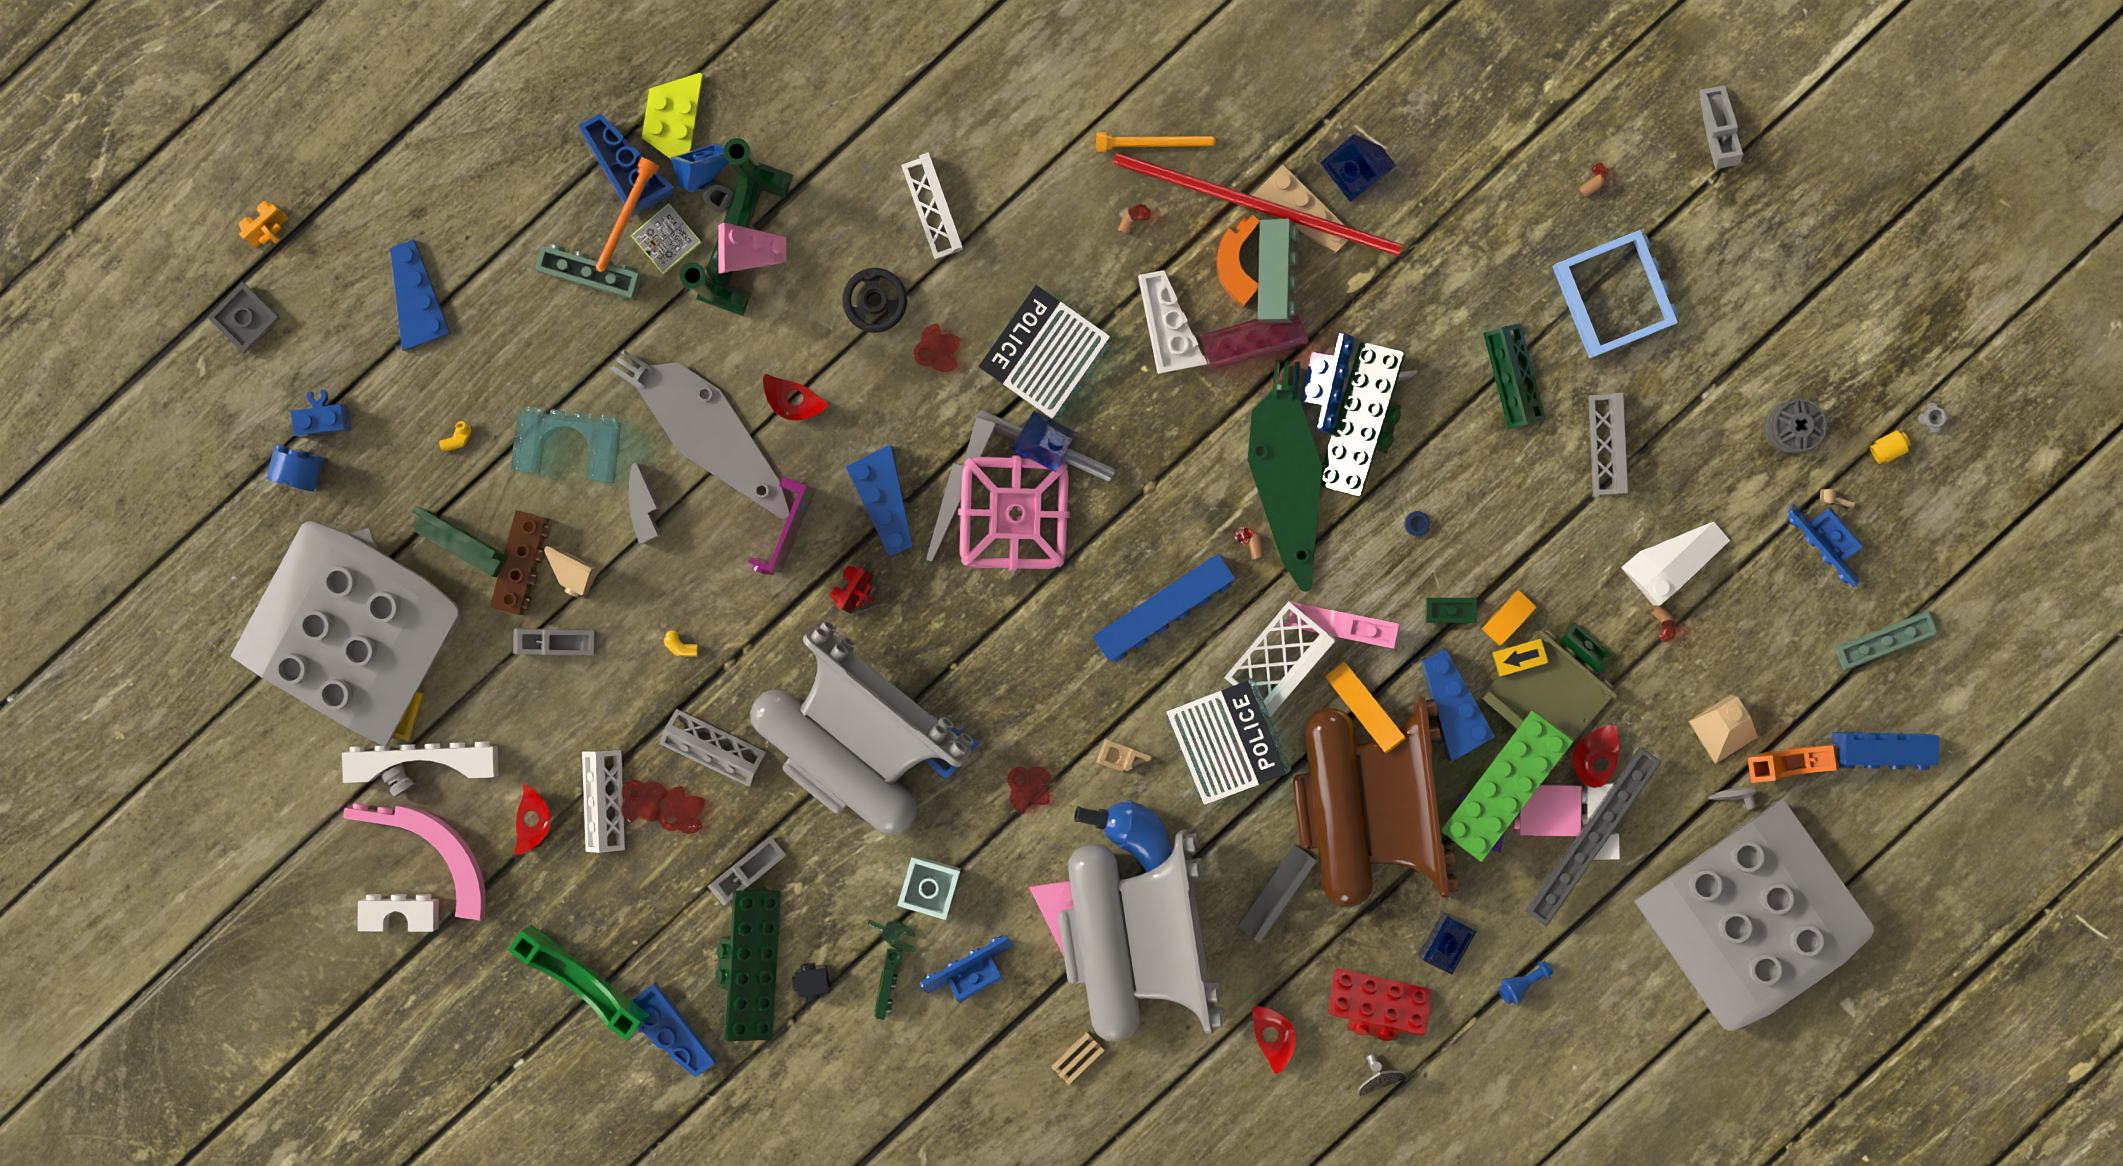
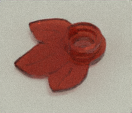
[913,323,960,372]
[1007,767,1052,814]
[621,779,669,823]
[659,785,705,834]

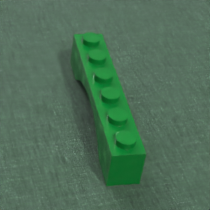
[508,925,650,1042]

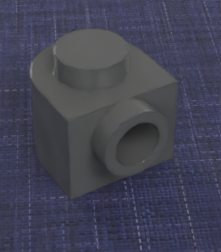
[701,180,734,214]

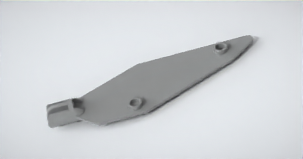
[610,349,789,519]

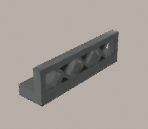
[1237,844,1317,943]

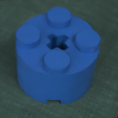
[266,444,325,492]

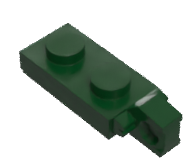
[874,948,902,1020]

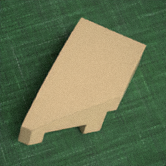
[1096,739,1152,771]

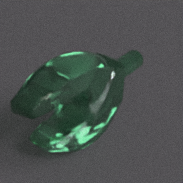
[867,919,916,952]

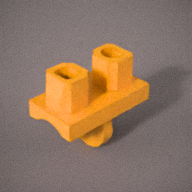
[239,201,289,248]

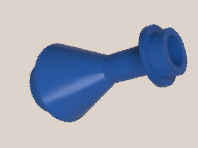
[1498,961,1554,1005]

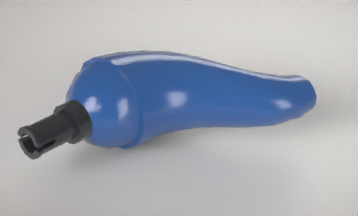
[1074,800,1172,873]

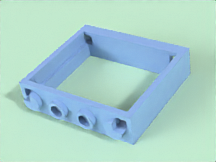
[1552,230,1678,358]

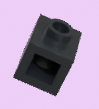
[792,962,831,1000]

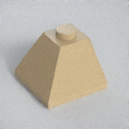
[544,546,600,598]
[1688,695,1758,764]

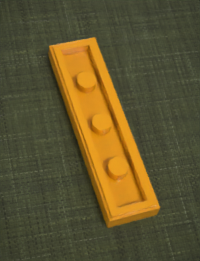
[1325,661,1406,754]

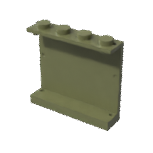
[1479,630,1617,765]

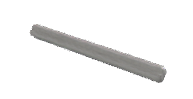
[977,410,1115,481]

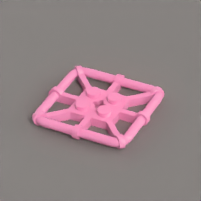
[958,455,1070,571]

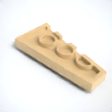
[1252,164,1348,253]

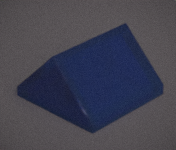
[1418,912,1477,974]

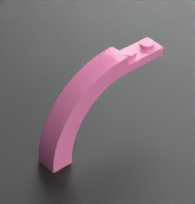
[343,803,486,920]

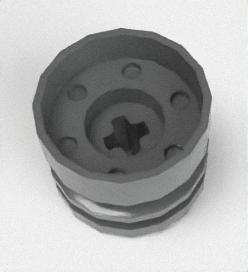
[1763,399,1827,454]

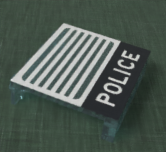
[978,285,1111,420]
[1166,677,1291,805]

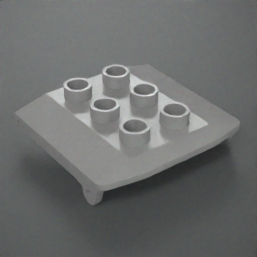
[231,521,461,747]
[1634,799,1874,1031]

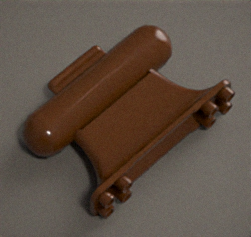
[1293,696,1458,907]

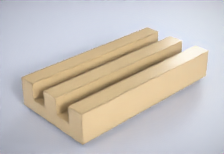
[1051,1032,1104,1085]

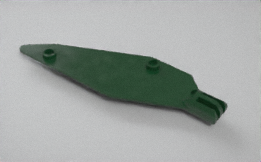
[1247,359,1322,592]

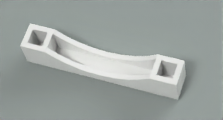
[342,741,499,783]

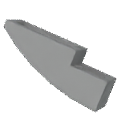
[1700,85,1743,169]
[629,463,661,544]
[513,628,594,655]
[708,836,786,906]

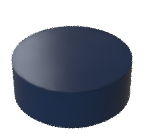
[1404,511,1430,536]

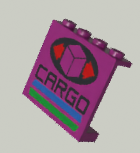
[748,476,816,575]

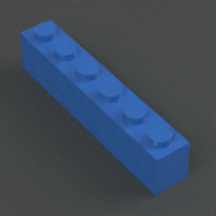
[1092,554,1235,663]

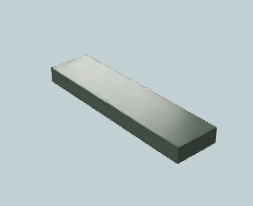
[1834,611,1938,670]

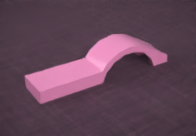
[1283,602,1400,649]

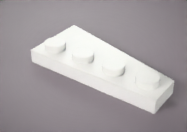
[1138,270,1208,374]

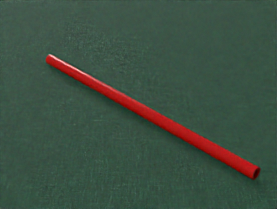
[1113,152,1403,256]

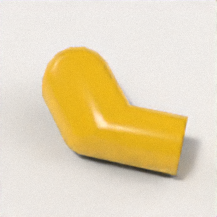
[439,421,471,452]
[664,630,698,657]

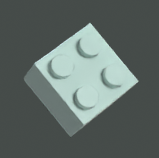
[897,855,961,920]

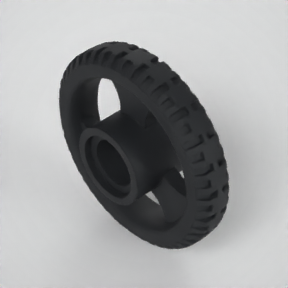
[842,268,907,333]

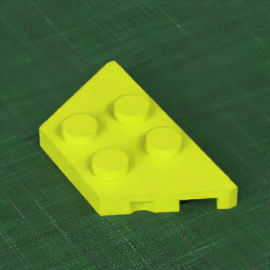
[642,73,704,159]

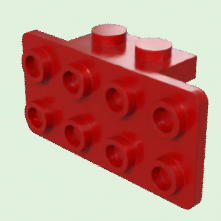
[1328,968,1432,1041]

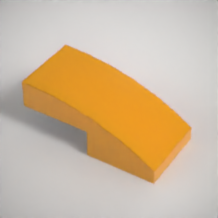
[1481,590,1536,646]

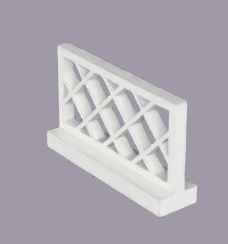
[1224,601,1335,717]

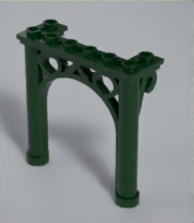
[679,138,794,316]

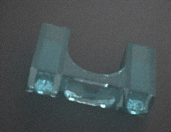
[511,406,622,483]

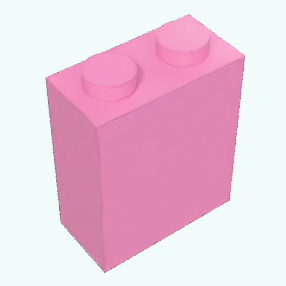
[1512,784,1582,836]

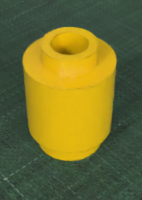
[1870,430,1911,464]

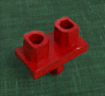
[830,565,874,614]

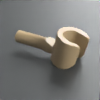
[1820,489,1855,508]

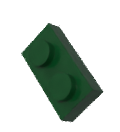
[1425,598,1477,623]
[1560,622,1612,673]

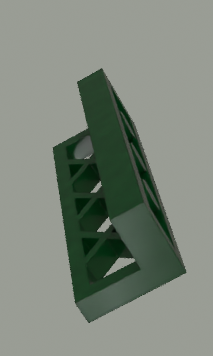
[1483,323,1546,429]
[412,506,508,578]

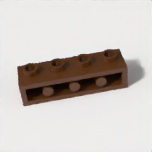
[490,510,551,615]

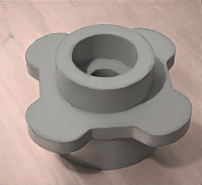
[1918,403,1949,433]

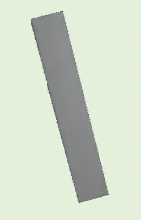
[926,417,997,561]

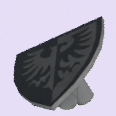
[1358,1054,1406,1096]

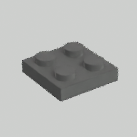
[207,282,280,353]

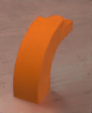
[1216,215,1260,307]
[1748,744,1839,783]

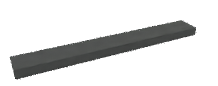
[1525,747,1662,927]

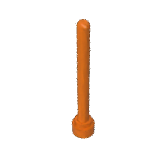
[596,157,660,272]

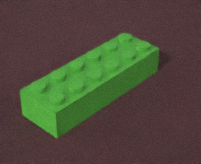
[1441,709,1575,862]

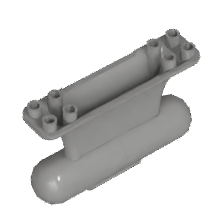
[750,621,973,835]
[1058,830,1225,1042]

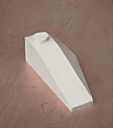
[1621,522,1730,606]

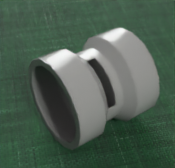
[381,763,415,797]

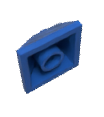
[671,143,729,192]

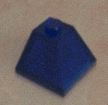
[1320,134,1396,202]
[1012,410,1078,472]

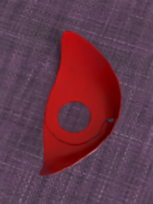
[763,374,829,421]
[1572,725,1619,788]
[514,784,551,855]
[1252,1006,1296,1074]

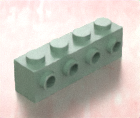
[1258,219,1299,324]
[534,244,643,301]

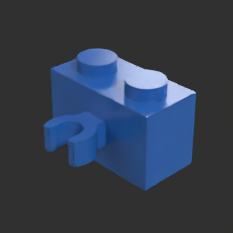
[290,390,351,437]

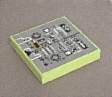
[631,203,702,274]

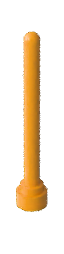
[1096,132,1216,152]

